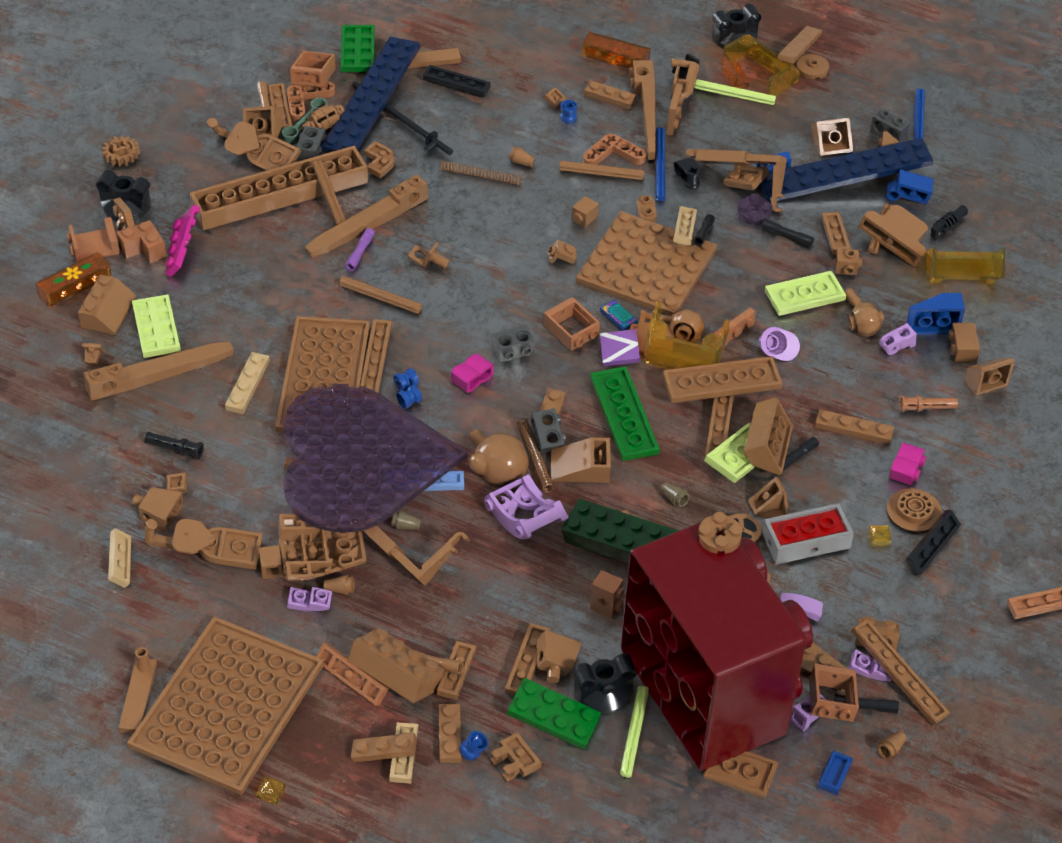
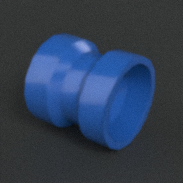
[560,100,578,124]
[393,368,419,391]
[396,385,422,410]
[459,731,488,761]

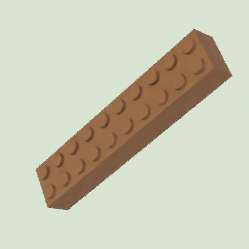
[190,146,368,230]

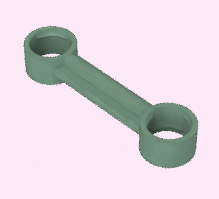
[282,98,328,145]

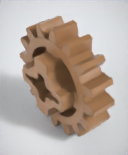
[101,135,140,166]

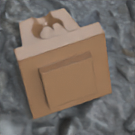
[82,343,105,365]

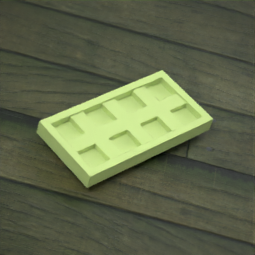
[132,295,181,358]

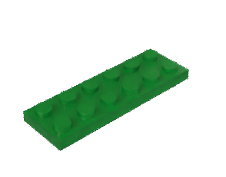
[590,366,660,461]

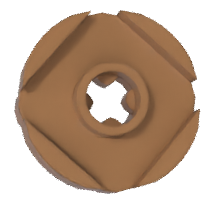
[698,512,743,554]

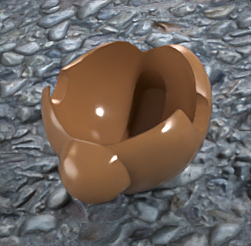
[469,433,529,486]

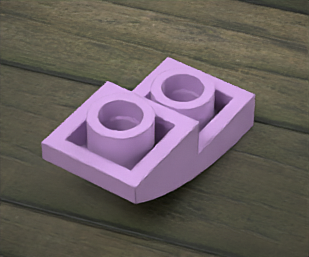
[286,587,332,611]
[779,593,823,621]
[848,650,892,682]

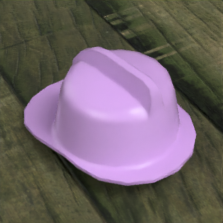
[758,327,800,361]

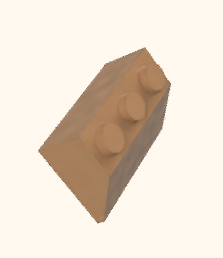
[78,274,137,335]

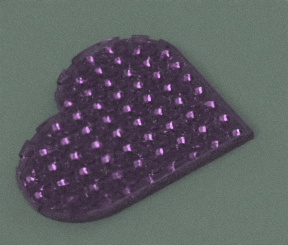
[283,384,468,532]

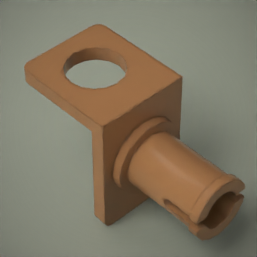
[408,242,450,270]

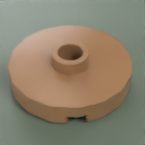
[796,54,829,80]

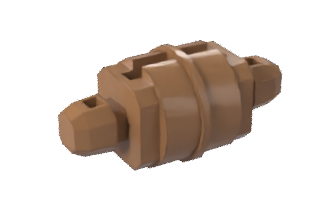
[302,105,345,130]

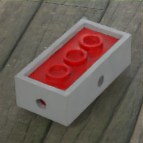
[762,503,854,565]

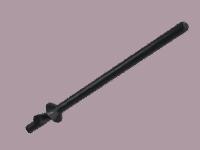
[352,82,453,155]

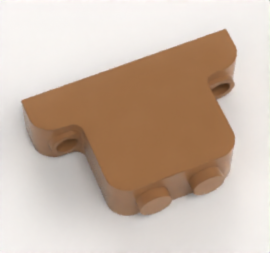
[858,205,928,268]

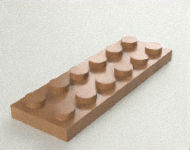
[663,356,783,403]

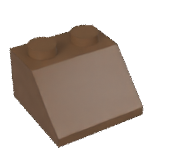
[243,106,283,138]
[811,118,853,156]
[964,358,1015,396]

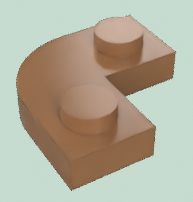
[364,141,395,179]

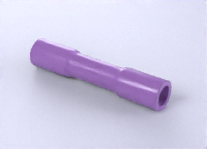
[345,228,375,271]

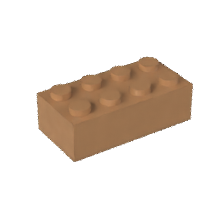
[348,628,444,703]

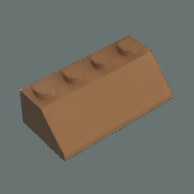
[744,397,793,475]

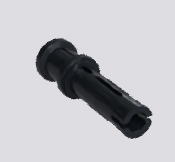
[144,432,204,459]

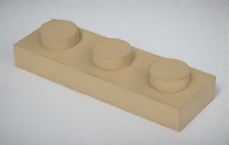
[108,528,131,588]
[389,722,418,784]

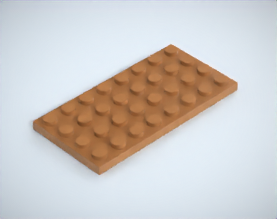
[275,316,370,437]

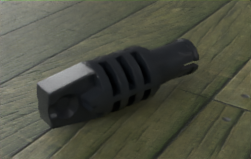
[931,205,968,239]

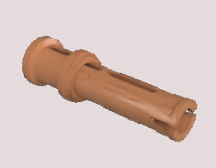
[899,395,958,412]

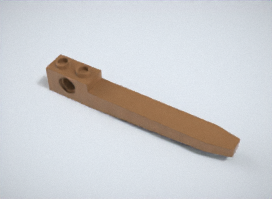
[629,60,655,160]
[305,174,429,258]
[84,341,234,401]

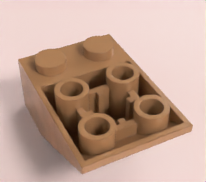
[551,438,611,483]

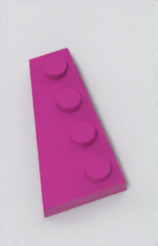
[165,204,200,277]

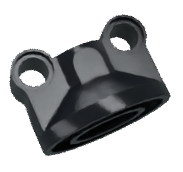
[712,4,762,52]
[96,170,151,221]
[572,653,637,715]

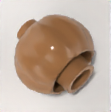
[848,302,884,337]
[670,309,705,343]

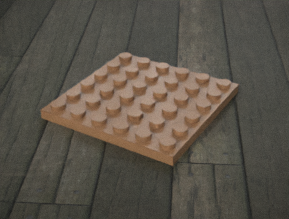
[576,211,718,316]

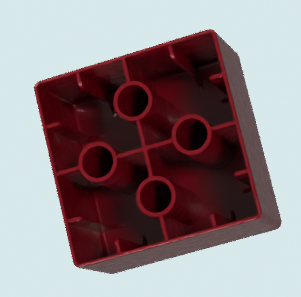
[620,522,813,771]

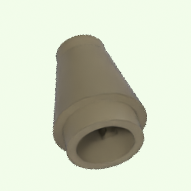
[660,482,690,507]
[391,510,421,531]

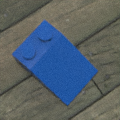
[906,293,965,335]

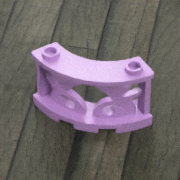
[484,474,569,539]

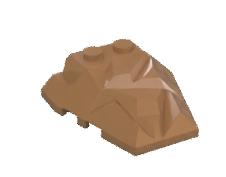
[279,514,366,581]

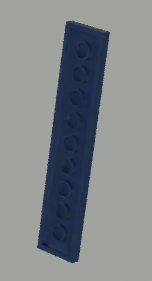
[321,36,421,153]
[759,138,933,203]

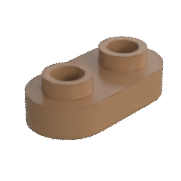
[637,195,657,222]

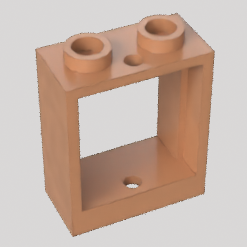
[290,51,336,87]
[543,297,600,351]
[809,663,859,722]

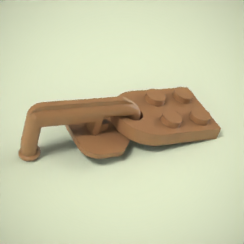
[666,58,699,136]
[207,118,301,171]
[145,519,263,570]

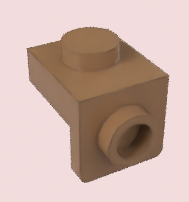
[547,240,576,264]

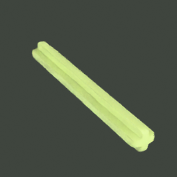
[695,79,776,106]
[620,685,649,778]

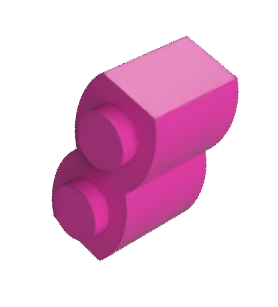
[451,353,494,393]
[889,442,927,486]

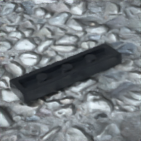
[423,65,491,97]
[905,509,961,575]

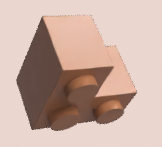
[117,220,167,263]

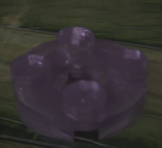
[737,193,773,225]

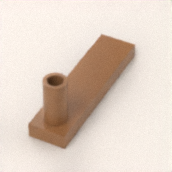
[118,647,158,734]

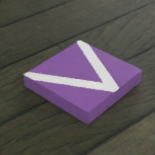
[600,329,640,367]

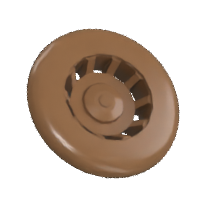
[887,488,942,532]

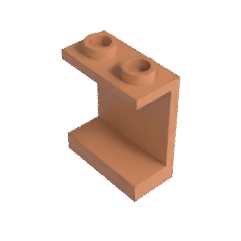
[66,217,120,262]

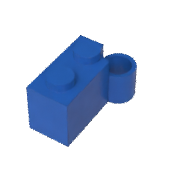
[886,169,933,205]

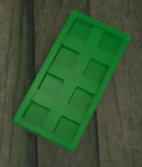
[341,25,375,73]
[507,677,601,750]

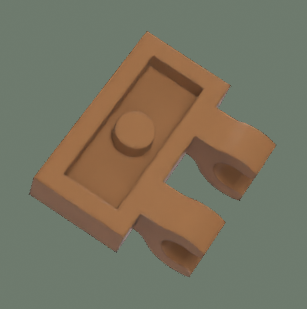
[113,197,135,231]
[490,732,542,782]

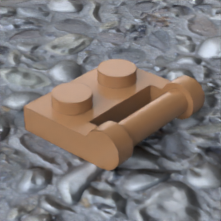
[723,165,769,190]

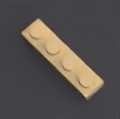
[673,206,697,246]
[225,352,270,414]

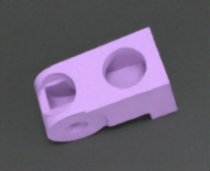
[879,323,917,355]
[790,694,827,732]

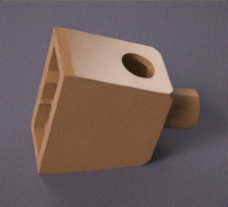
[132,487,184,532]
[537,630,581,683]

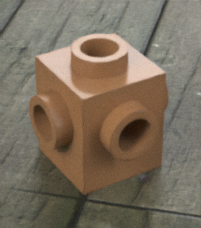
[835,248,862,275]

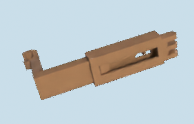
[686,149,787,213]
[343,506,470,586]

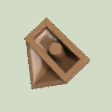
[748,476,789,519]

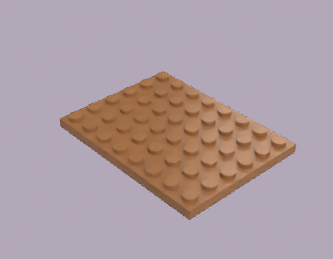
[127,616,324,796]

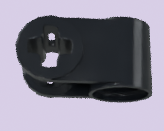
[674,157,701,189]

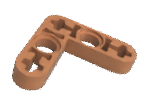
[287,82,335,123]
[583,133,646,165]

